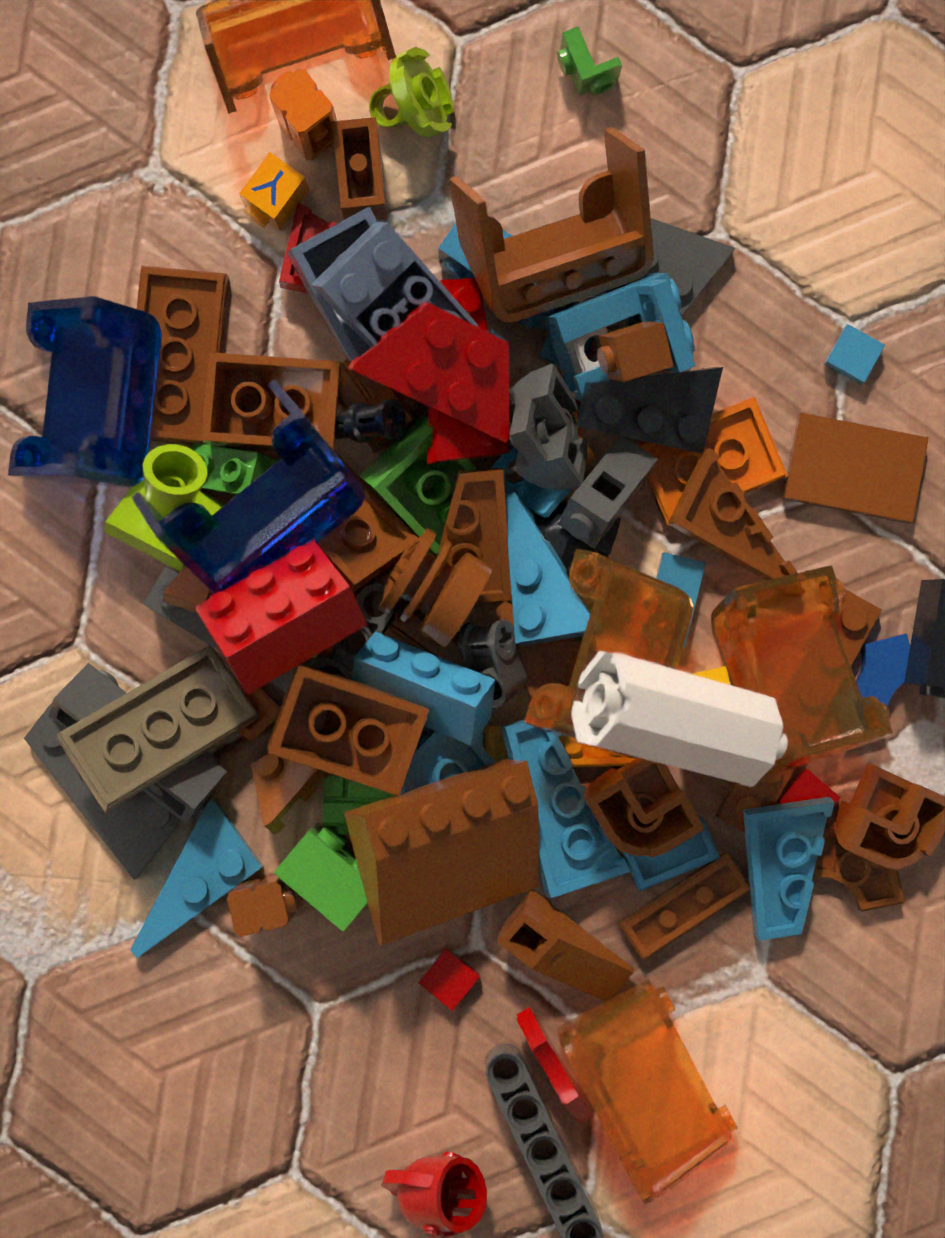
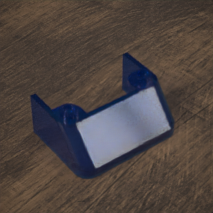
[131,380,365,594]

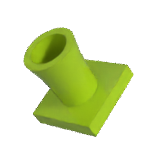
[104,444,226,572]

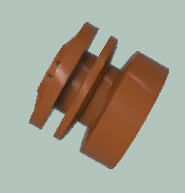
[378,528,493,648]

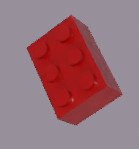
[194,539,367,695]

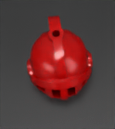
[381,1152,487,1238]

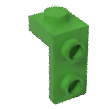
[191,444,290,505]

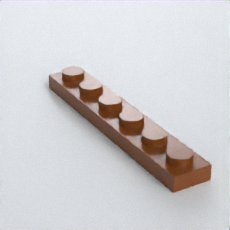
[715,589,882,833]

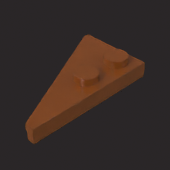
[668,448,805,595]
[250,753,331,835]

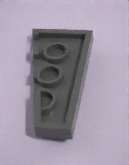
[24,703,182,880]

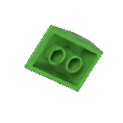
[360,416,477,554]

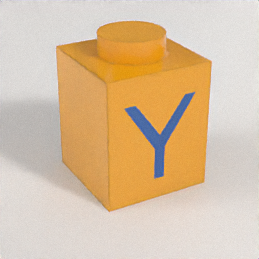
[239,152,309,231]

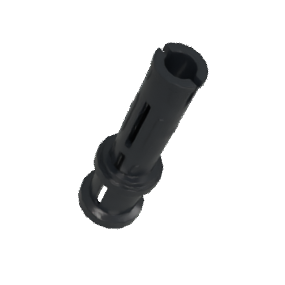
[335,399,406,443]

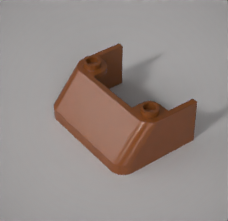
[449,127,654,323]

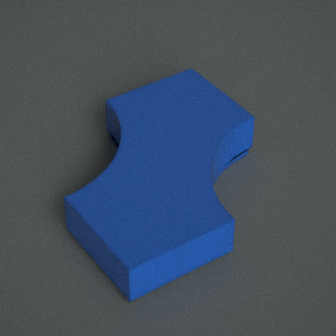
[832,633,910,740]

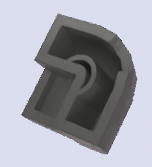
[509,364,588,490]

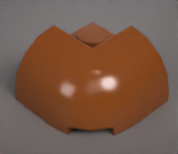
[584,757,705,858]
[835,763,945,871]

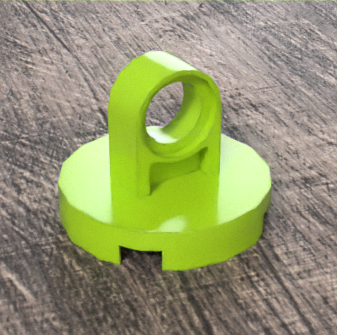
[369,47,454,138]

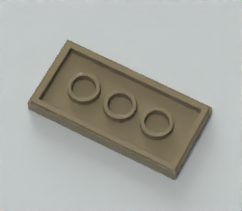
[56,645,259,813]

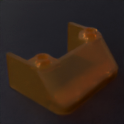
[196,0,396,114]

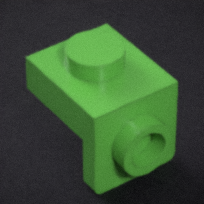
[556,26,622,96]

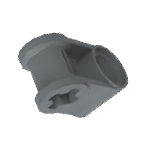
[458,620,527,710]

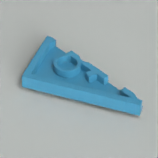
[505,492,602,647]
[130,798,263,959]

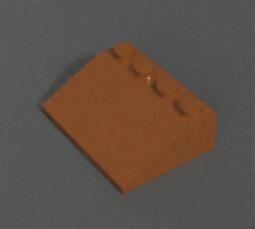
[344,759,540,945]

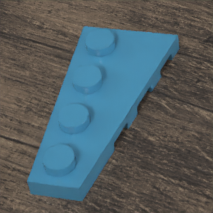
[500,714,631,898]

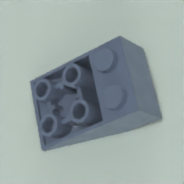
[311,222,478,348]

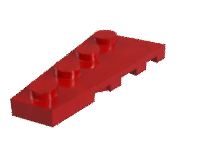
[427,278,510,464]

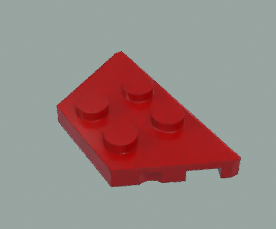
[348,302,509,443]

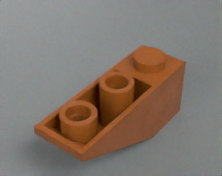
[496,889,635,1002]

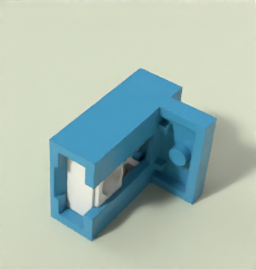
[542,273,695,401]

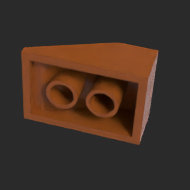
[201,352,342,451]
[268,662,429,796]

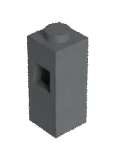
[558,436,658,549]

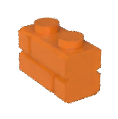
[269,69,337,161]

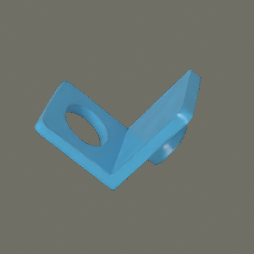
[492,444,571,518]

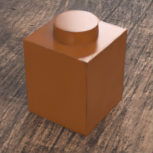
[597,321,673,382]

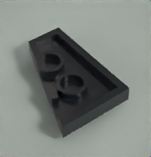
[576,367,723,454]

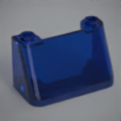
[8,296,162,487]

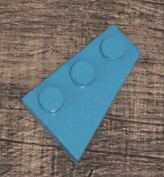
[743,797,835,941]

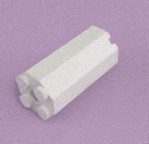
[571,651,788,787]

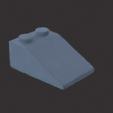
[287,207,377,362]

